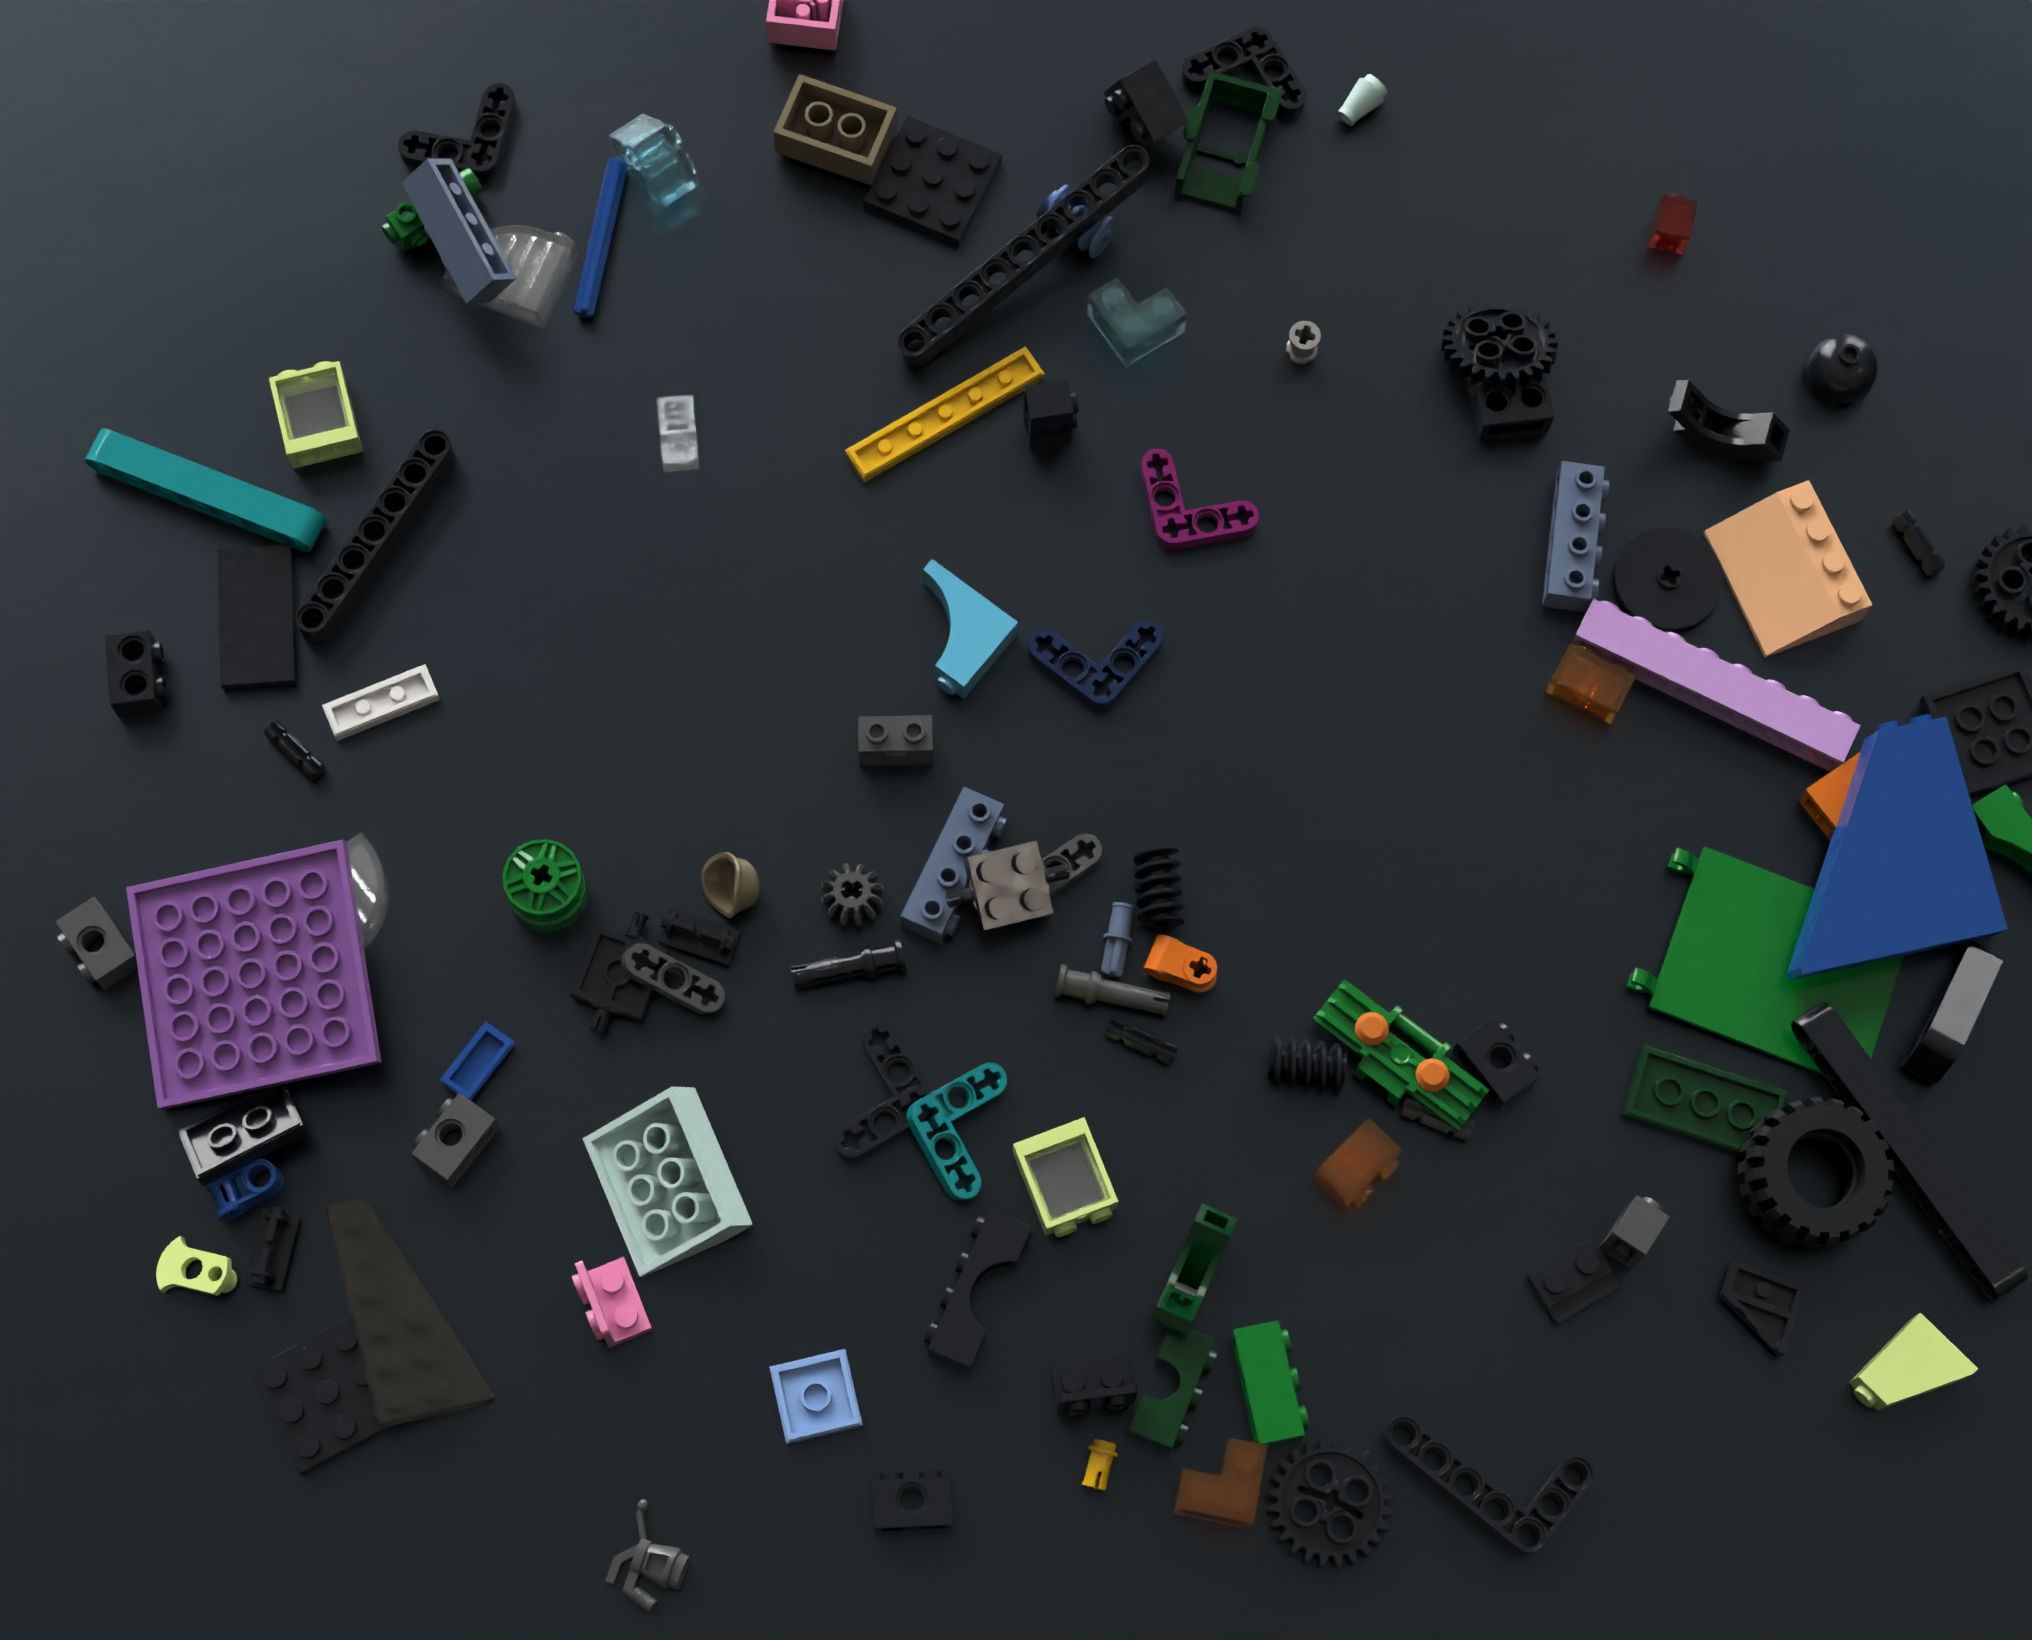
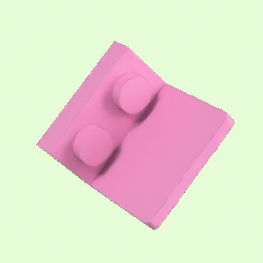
[572,1257,652,1348]

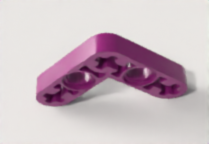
[1141,449,1259,550]

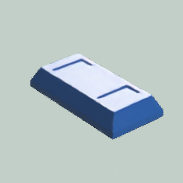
[439,1021,516,1101]

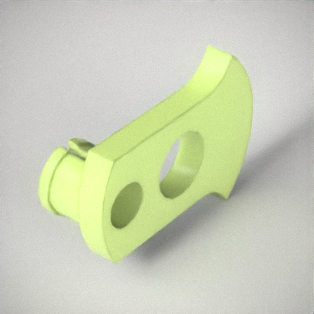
[156,1236,238,1296]

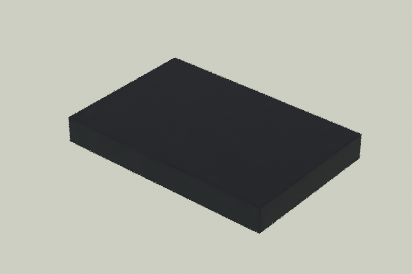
[178,1084,308,1187]

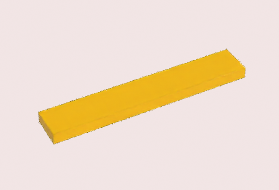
[845,346,1045,483]

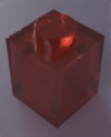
[1649,194,1698,254]

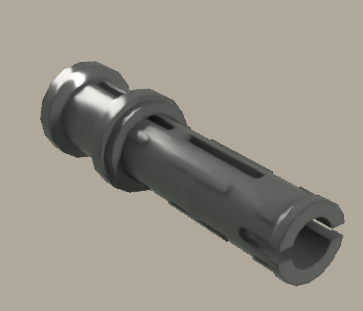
[1054,964,1170,1016]

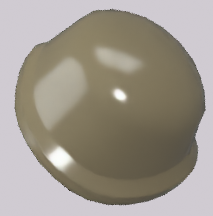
[701,852,760,918]

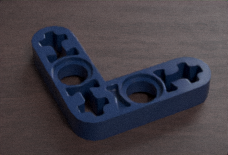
[1028,620,1163,710]

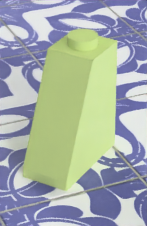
[1849,1313,1978,1411]

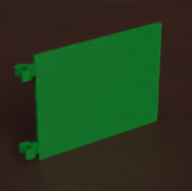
[1626,846,1904,1076]

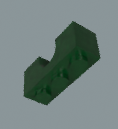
[1127,1329,1218,1453]

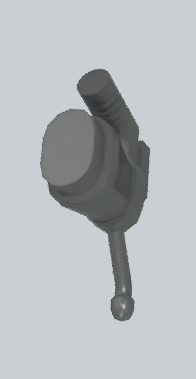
[605,1499,691,1613]

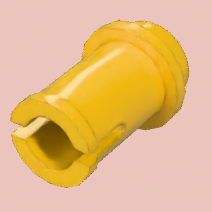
[1082,1439,1118,1491]

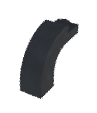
[1668,380,1790,462]

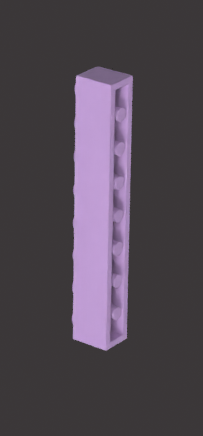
[1569,598,1861,772]

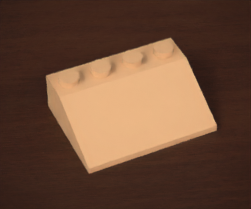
[1703,480,1872,658]

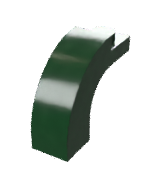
[1152,1203,1237,1334]

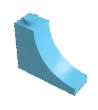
[923,559,1018,699]

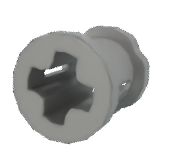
[1286,320,1321,365]

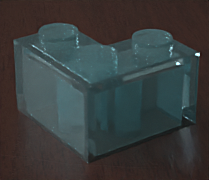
[609,113,700,207]
[1087,277,1187,367]

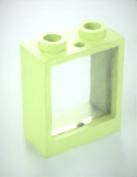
[269,361,363,469]
[1012,1117,1118,1237]

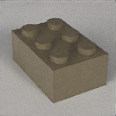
[773,74,897,186]

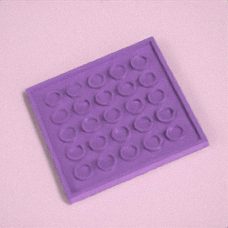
[126,840,382,1110]

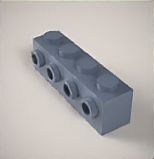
[401,158,516,304]
[1542,461,1609,612]
[901,787,1008,944]

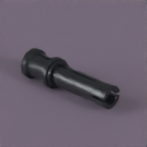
[791,938,907,990]

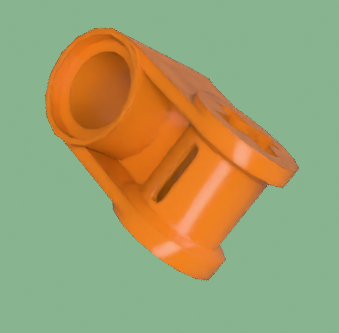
[1143,934,1217,993]

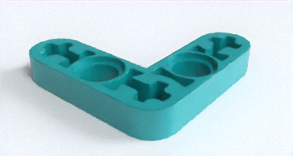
[906,1062,1007,1201]

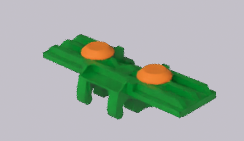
[1312,979,1489,1132]

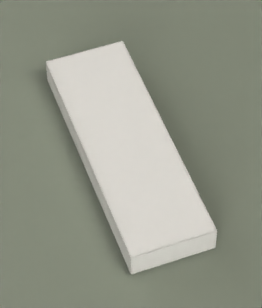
[322,664,440,741]

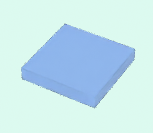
[769,1349,863,1445]

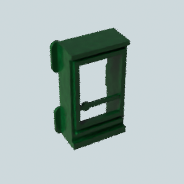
[1174,71,1282,213]

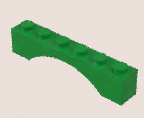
[1972,784,2032,873]

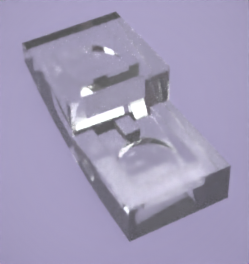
[657,395,699,472]

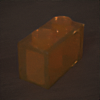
[1546,643,1636,724]
[1313,1118,1402,1210]

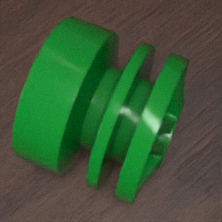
[502,839,588,933]

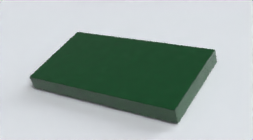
[1621,1044,1789,1157]

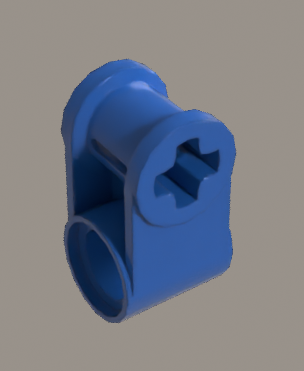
[204,1158,285,1221]

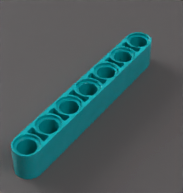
[84,428,326,552]

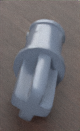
[1101,902,1136,978]

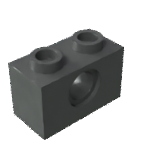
[858,715,933,766]
[56,896,138,990]
[411,1093,500,1188]
[1599,1195,1670,1269]

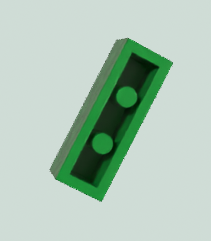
[1230,1320,1309,1450]

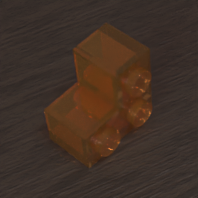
[1173,1437,1268,1529]

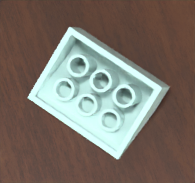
[582,1087,753,1277]

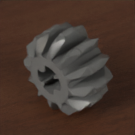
[821,863,884,927]

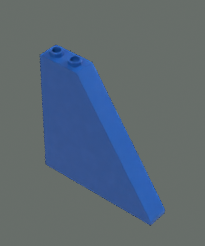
[1787,714,2008,981]

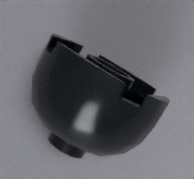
[1804,333,1878,406]

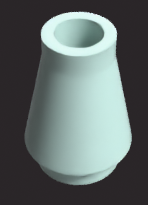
[1337,74,1388,126]

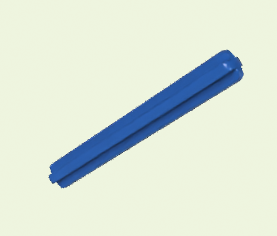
[573,157,628,318]

